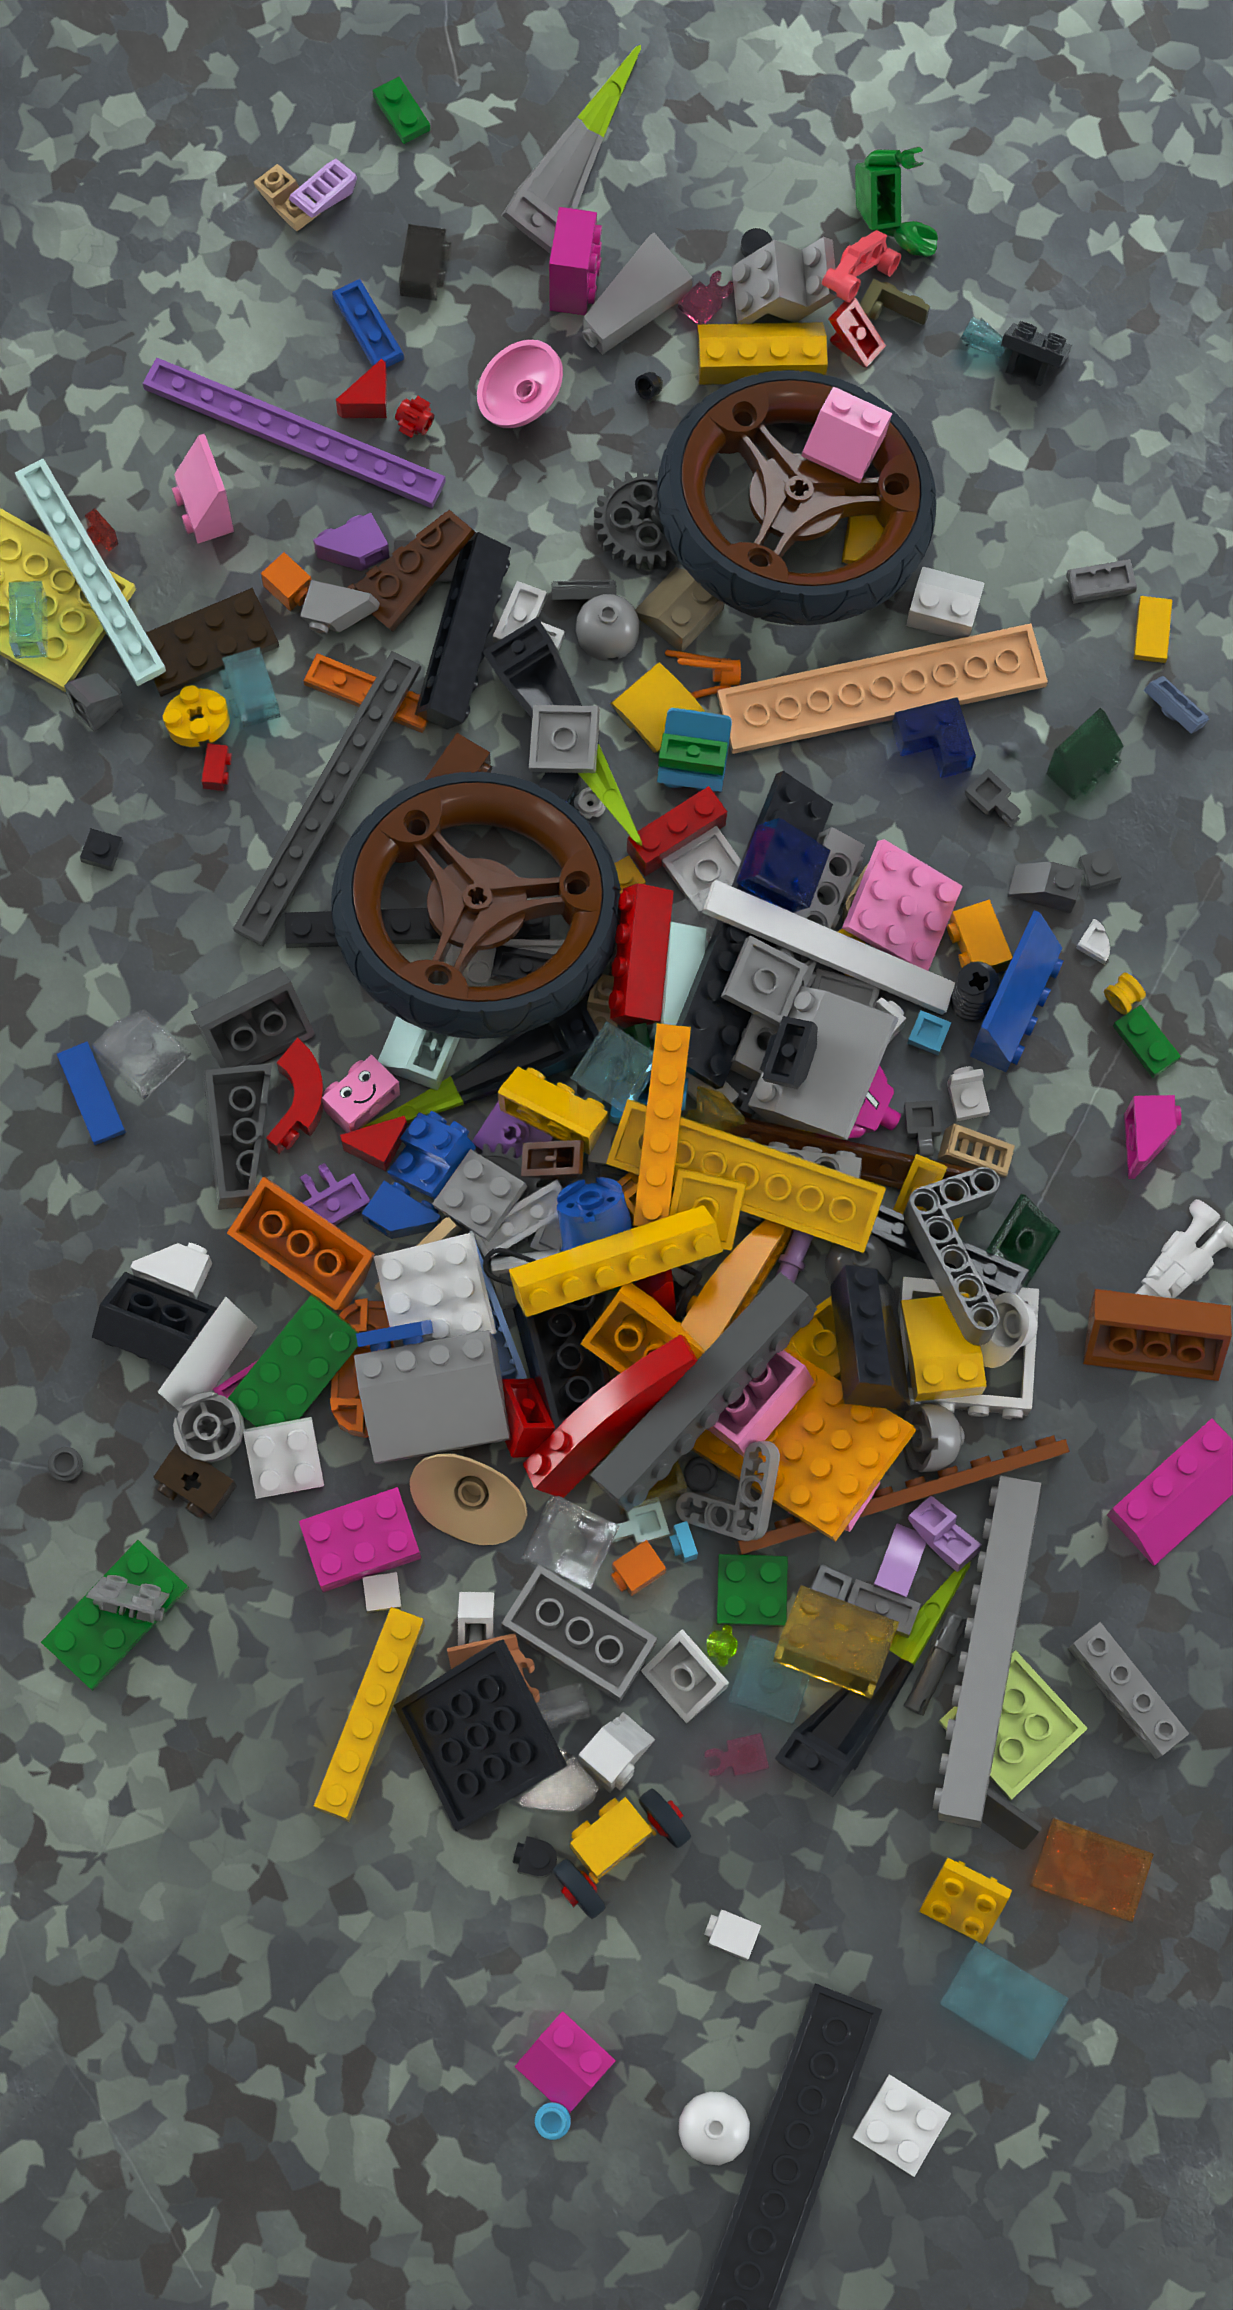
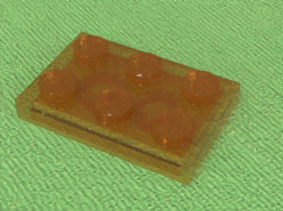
[1030,1818,1154,1923]

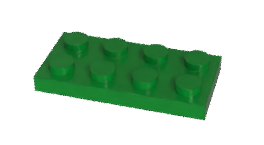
[228,1294,360,1427]
[41,1540,189,1691]

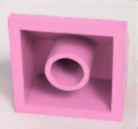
[801,387,892,483]

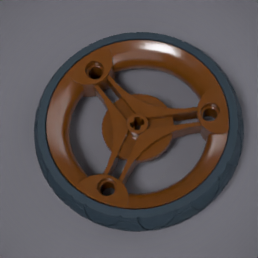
[657,370,937,626]
[331,772,621,1039]

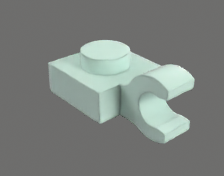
[605,1501,670,1546]

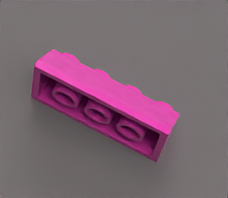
[1107,1418,1233,1566]

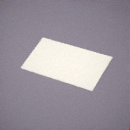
[158,1297,257,1411]

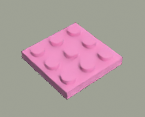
[842,839,963,971]

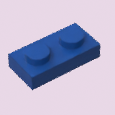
[356,1320,434,1352]

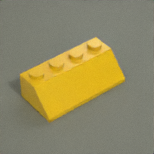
[697,322,828,385]

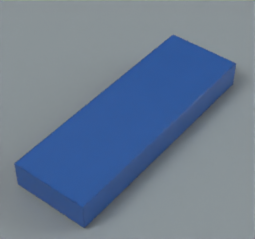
[332,279,404,368]
[57,1041,126,1145]

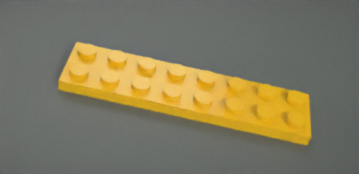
[606,1099,886,1253]

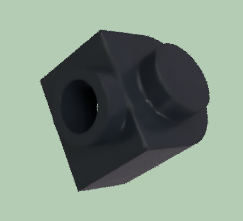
[513,1836,557,1878]

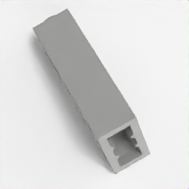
[582,233,693,355]

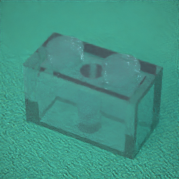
[9,581,48,658]
[219,647,281,728]

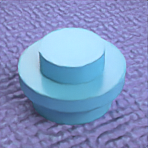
[535,2102,571,2140]

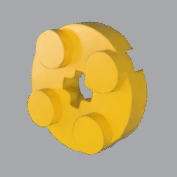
[163,685,230,747]

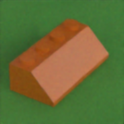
[227,1177,375,1311]

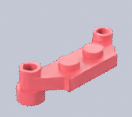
[822,230,901,303]

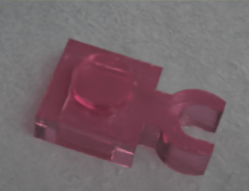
[678,271,733,325]
[704,1733,769,1777]

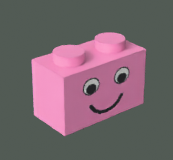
[322,1055,400,1133]

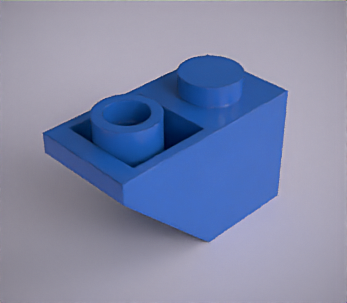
[362,1180,442,1239]

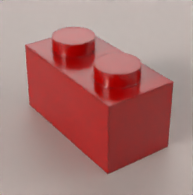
[201,743,232,791]

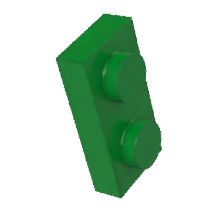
[373,76,431,144]
[658,733,728,776]
[1113,1005,1181,1078]

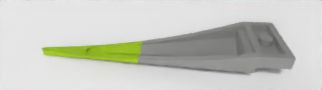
[501,45,641,254]

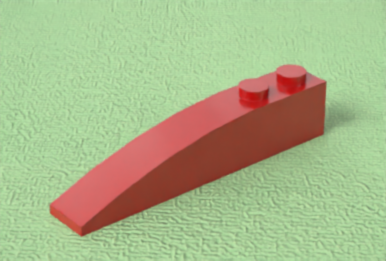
[523,1334,698,1499]

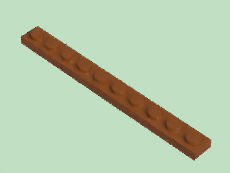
[735,1435,1070,1555]

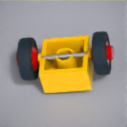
[553,1788,691,1919]

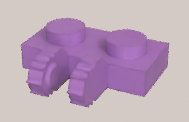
[300,1163,370,1225]

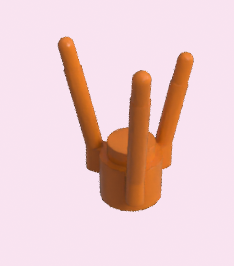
[665,650,741,699]

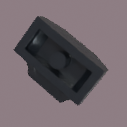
[760,1016,818,1089]

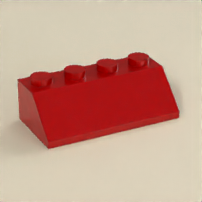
[608,883,674,1028]

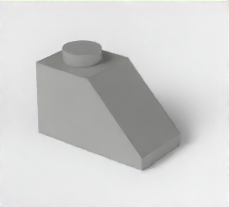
[300,580,380,634]

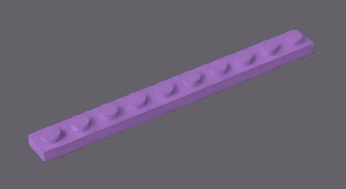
[143,357,446,509]

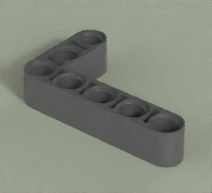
[903,1167,1000,1346]

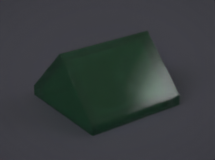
[986,1194,1061,1287]

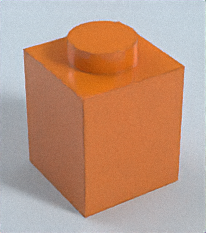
[261,552,312,611]
[610,1540,666,1596]

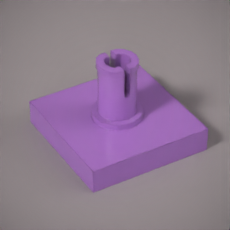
[472,1100,556,1159]

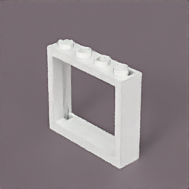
[898,1277,1039,1420]

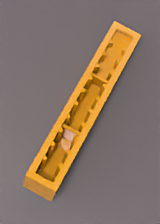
[677,1220,794,1353]

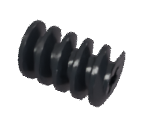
[950,961,999,1021]

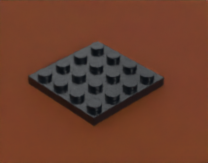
[393,1639,568,1831]

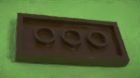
[146,587,279,697]

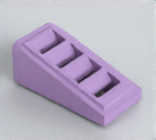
[289,159,357,218]

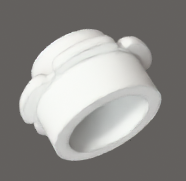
[574,787,605,819]

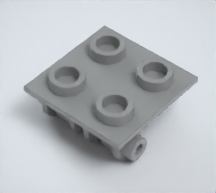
[86,1575,170,1623]

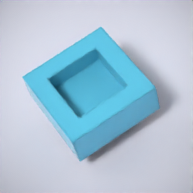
[908,1010,952,1055]
[669,1521,698,1563]

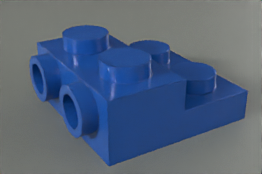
[387,1111,476,1199]

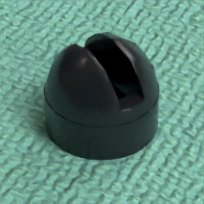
[635,372,663,400]

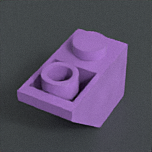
[313,513,390,571]

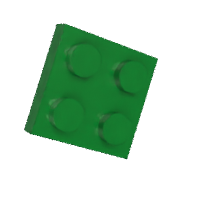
[717,1554,788,1627]

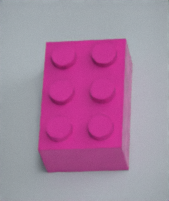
[549,207,602,316]
[299,1487,421,1592]

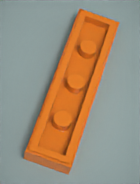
[303,653,428,733]

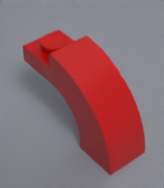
[266,1037,325,1154]

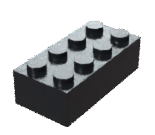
[513,1297,611,1432]

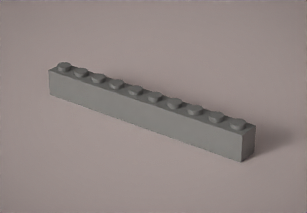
[933,1476,1042,1828]

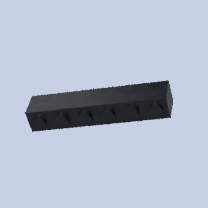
[415,532,511,730]

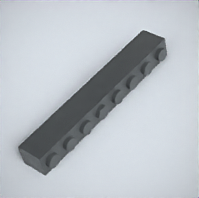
[590,1272,817,1513]

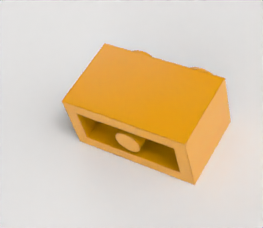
[947,899,1013,973]

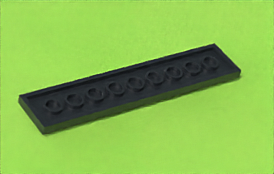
[676,771,833,1090]
[697,1983,882,2310]

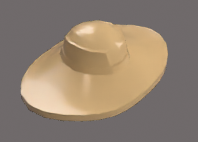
[410,1454,528,1545]

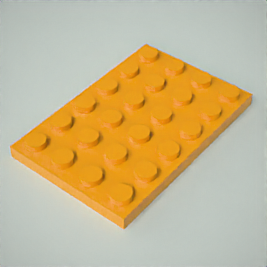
[691,1348,916,1542]

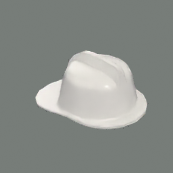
[977,1292,1038,1368]

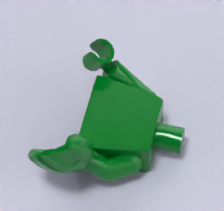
[855,147,938,257]

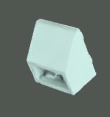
[378,1016,460,1090]

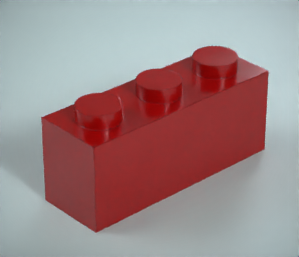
[627,786,728,877]

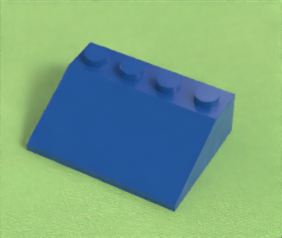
[970,910,1064,1072]

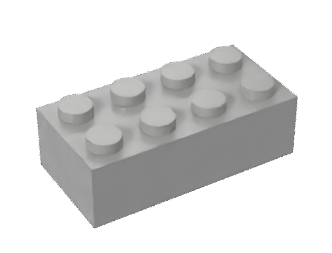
[501,1564,658,1703]

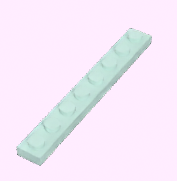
[15,459,166,686]

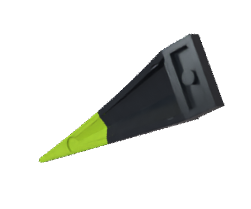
[482,617,642,846]
[362,1000,606,1128]
[775,1561,971,1797]

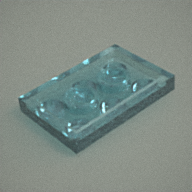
[940,1941,1069,2061]

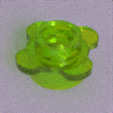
[707,1625,738,1667]

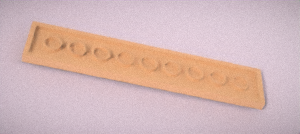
[717,623,1048,754]

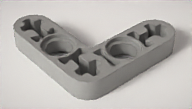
[676,1441,780,1541]

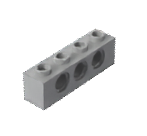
[1068,1622,1189,1759]

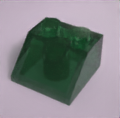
[1046,708,1124,800]

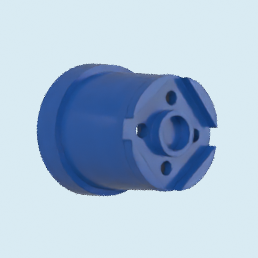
[556,1177,635,1252]

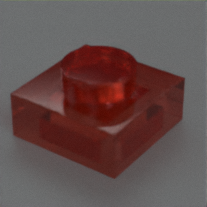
[85,508,119,551]

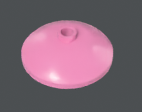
[477,340,563,428]

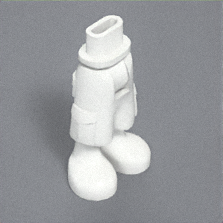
[1135,1199,1233,1298]

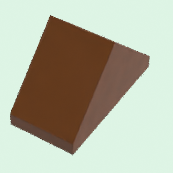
[521,1140,584,1181]

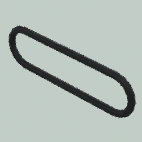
[483,1248,598,1311]

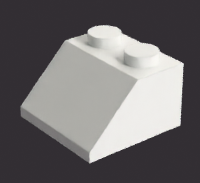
[906,567,985,639]

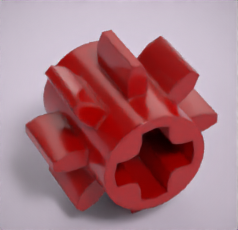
[395,395,435,438]

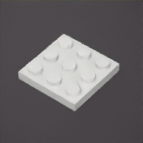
[374,1233,497,1347]

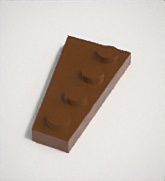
[347,510,476,632]

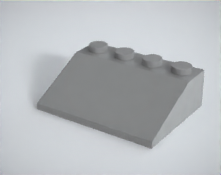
[748,986,898,1140]
[354,1330,511,1464]

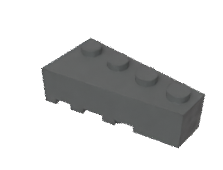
[204,1063,272,1210]

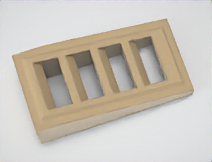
[938,1123,1015,1178]

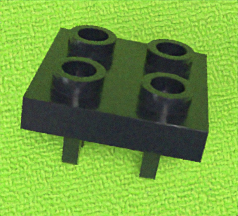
[1000,321,1072,386]

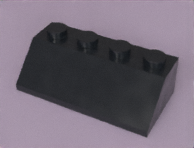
[830,1265,911,1411]

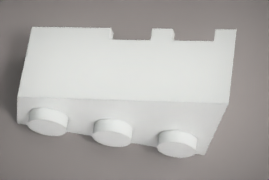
[578,1712,655,1793]

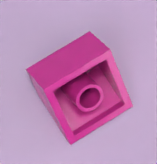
[1124,1095,1182,1179]
[514,2011,616,2113]

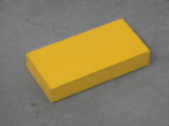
[1133,596,1172,663]

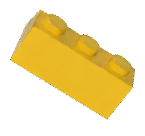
[498,1067,608,1155]

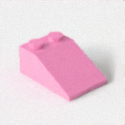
[172,434,234,544]

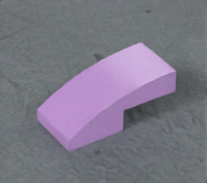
[908,1496,982,1572]
[874,1524,926,1597]

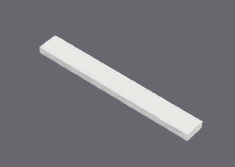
[702,880,955,1015]

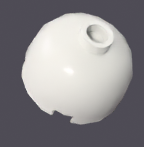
[679,2091,750,2165]

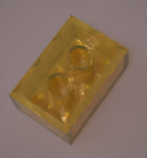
[773,1585,899,1698]

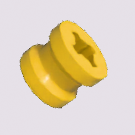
[1104,972,1146,1015]

